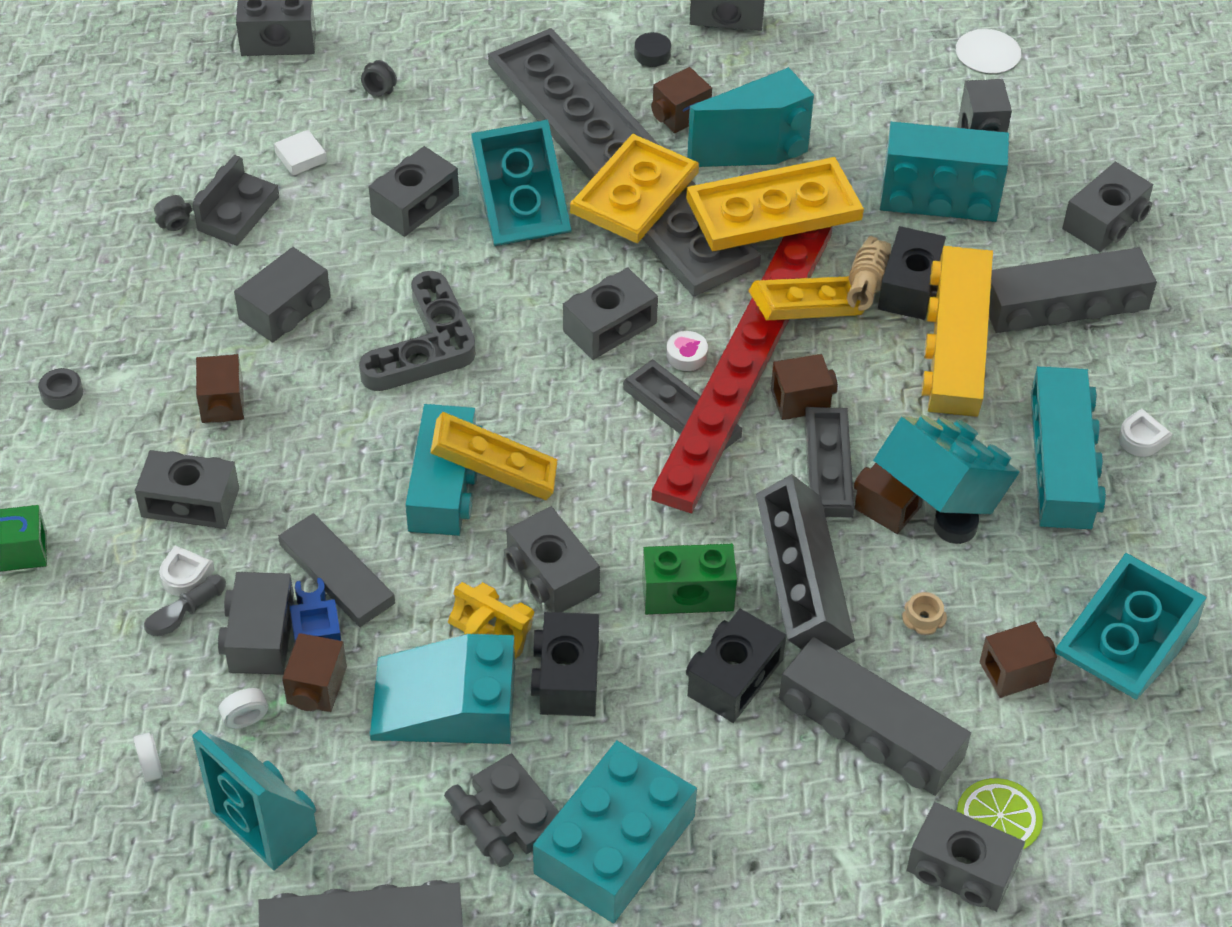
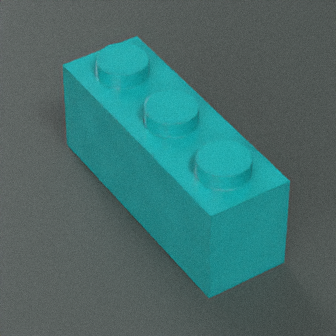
[405,404,483,536]

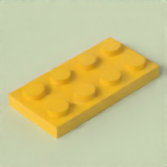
[686,157,864,252]

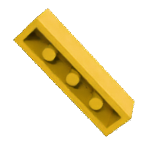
[921,246,993,417]

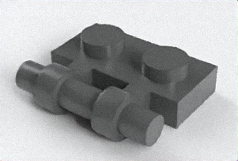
[444,753,559,867]

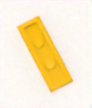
[748,276,865,320]
[430,412,558,500]

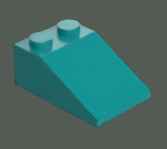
[687,67,814,167]
[471,120,572,246]
[1055,553,1207,700]
[370,634,515,744]
[192,730,318,870]

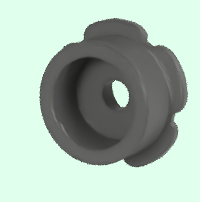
[361,60,397,96]
[154,195,192,231]

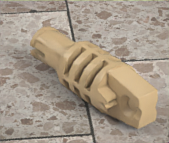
[847,236,891,311]

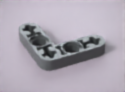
[359,271,476,391]

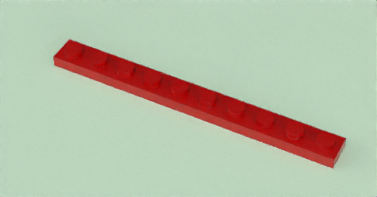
[651,226,833,514]

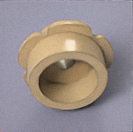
[902,592,947,635]

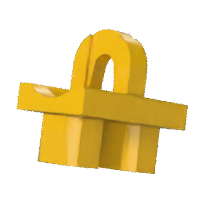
[448,582,535,659]

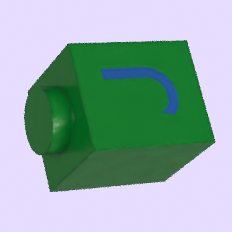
[0,505,47,572]

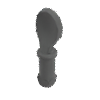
[144,574,226,636]

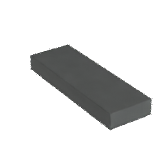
[623,359,742,450]
[804,407,854,518]
[278,513,395,627]

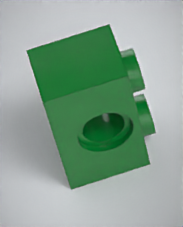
[642,543,737,615]

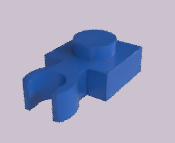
[290,578,341,642]

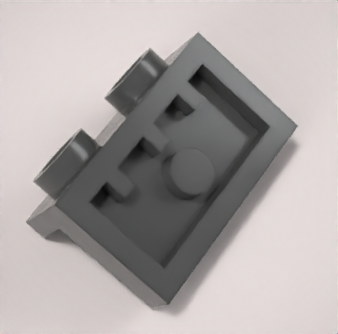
[192,155,279,246]

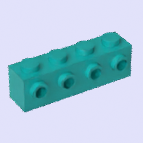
[1031,366,1106,530]

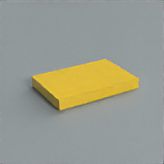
[570,134,699,244]

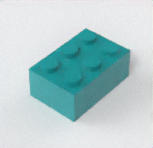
[880,121,1009,222]
[873,415,1020,514]
[533,740,697,924]

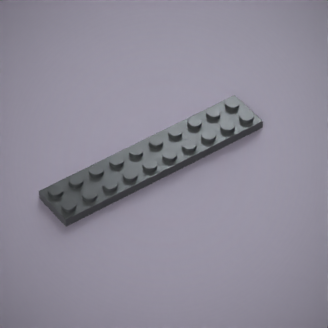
[488,28,761,297]

